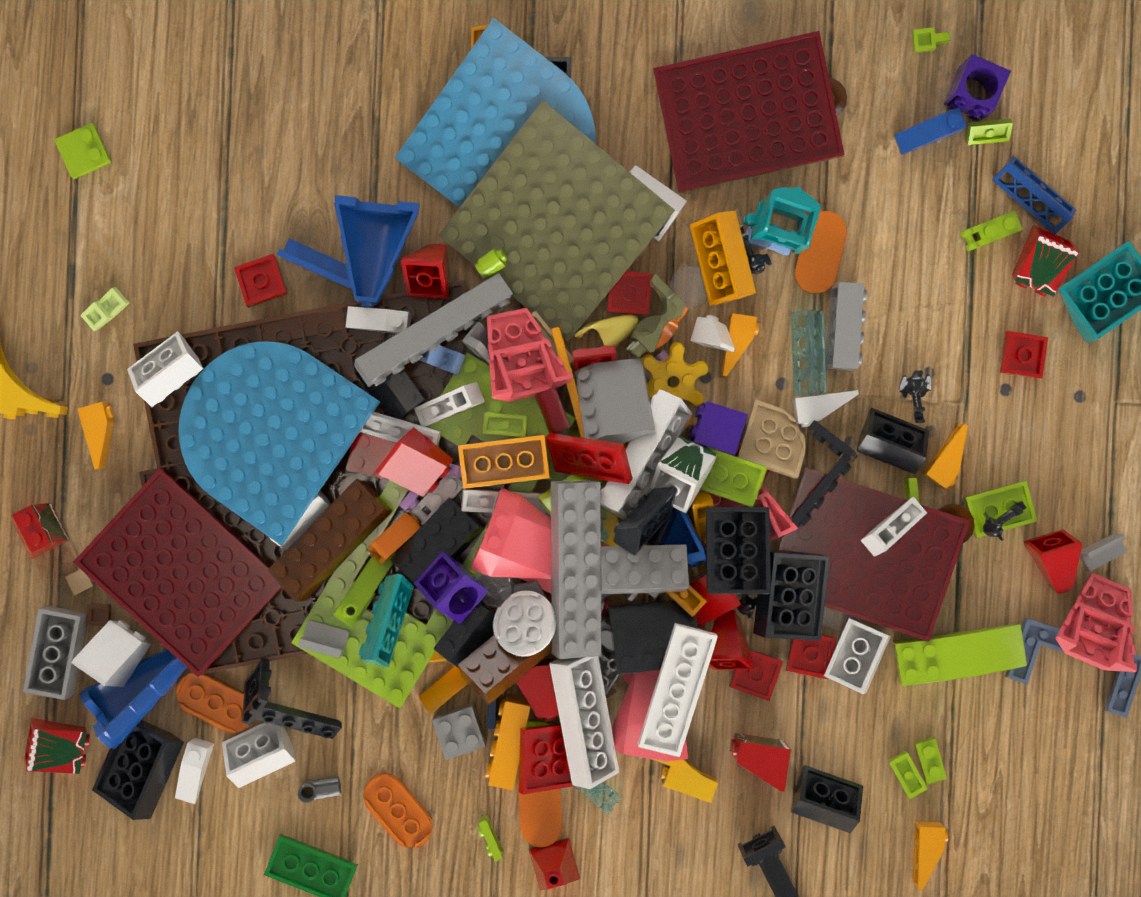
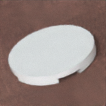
[493,590,556,656]

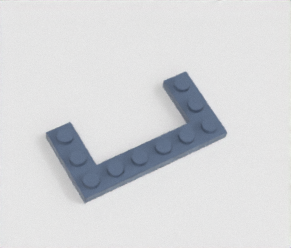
[1005,618,1141,718]

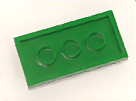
[264,834,358,897]

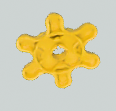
[641,342,709,407]

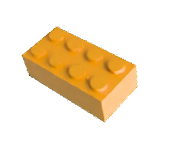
[690,210,756,306]
[458,435,550,489]
[485,694,530,790]

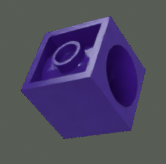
[944,54,1011,121]
[688,401,748,455]
[414,551,489,624]

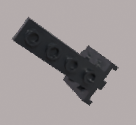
[792,420,858,527]
[242,658,342,739]
[737,826,799,897]

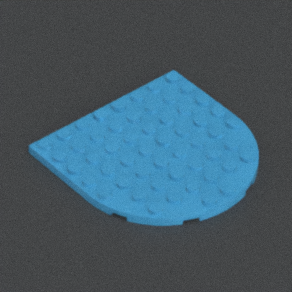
[395,18,596,208]
[179,342,380,545]

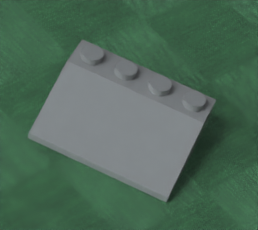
[575,358,655,444]

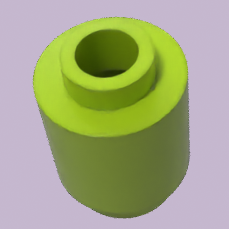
[475,248,508,278]

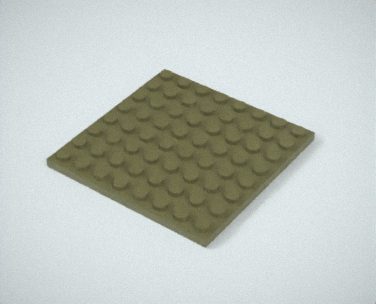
[438,101,675,342]

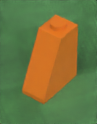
[367,512,421,565]

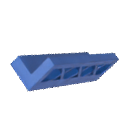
[992,155,1076,234]
[277,238,352,290]

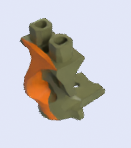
[625,274,689,358]

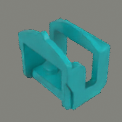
[743,186,821,254]

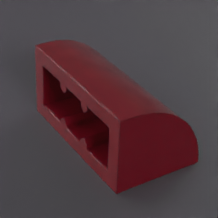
[535,387,571,434]

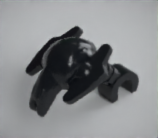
[740,225,772,274]
[899,370,932,423]
[983,501,1027,541]
[737,594,757,621]

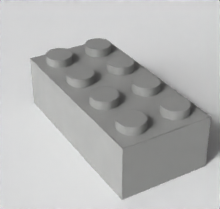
[825,282,867,371]
[601,545,689,594]
[23,606,87,700]

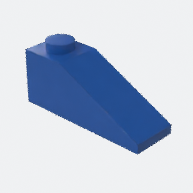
[894,107,967,155]

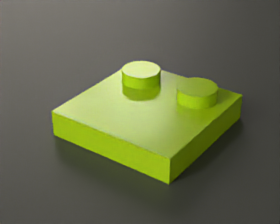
[54,123,112,179]

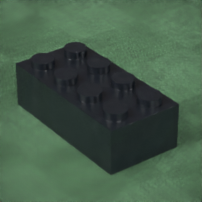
[390,497,485,583]

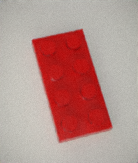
[545,433,633,484]

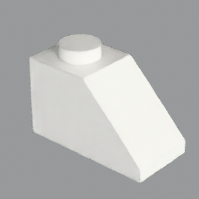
[690,315,735,352]

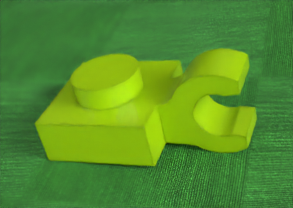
[912,27,951,53]

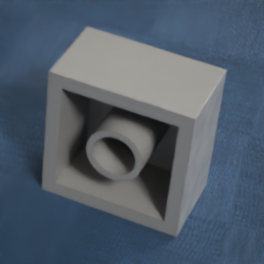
[432,702,487,760]

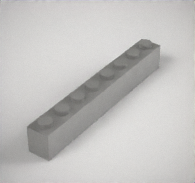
[354,273,513,387]

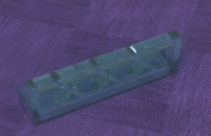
[791,310,826,396]

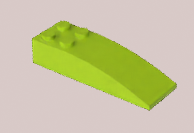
[893,624,1027,686]

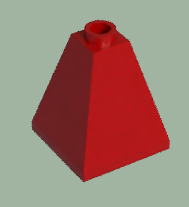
[401,244,449,299]
[1023,529,1082,594]
[709,610,754,670]
[529,838,580,890]

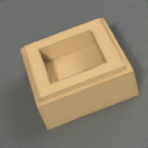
[65,569,95,596]

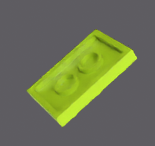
[700,447,768,507]
[964,481,1038,538]

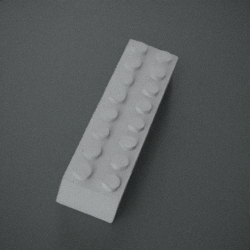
[551,480,601,659]

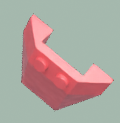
[470,488,551,579]

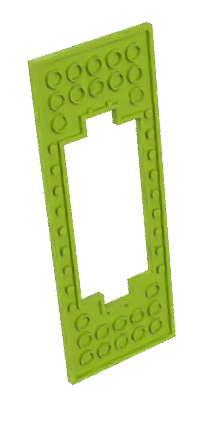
[291,353,576,708]

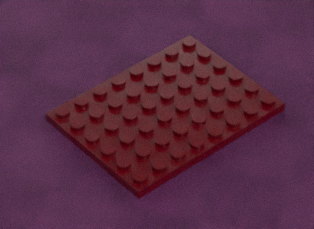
[653,31,845,193]
[778,467,970,641]
[73,468,282,677]

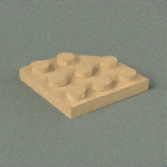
[737,400,806,479]

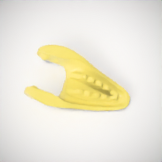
[574,314,639,348]

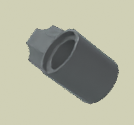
[297,776,341,803]

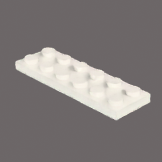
[638,623,718,757]

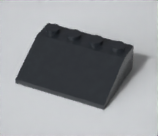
[706,507,771,594]
[753,550,830,640]
[609,600,698,675]
[92,720,184,820]

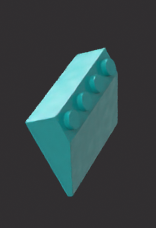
[1058,241,1141,343]
[359,574,414,669]

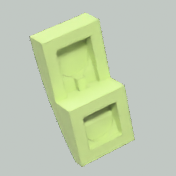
[80,287,129,331]

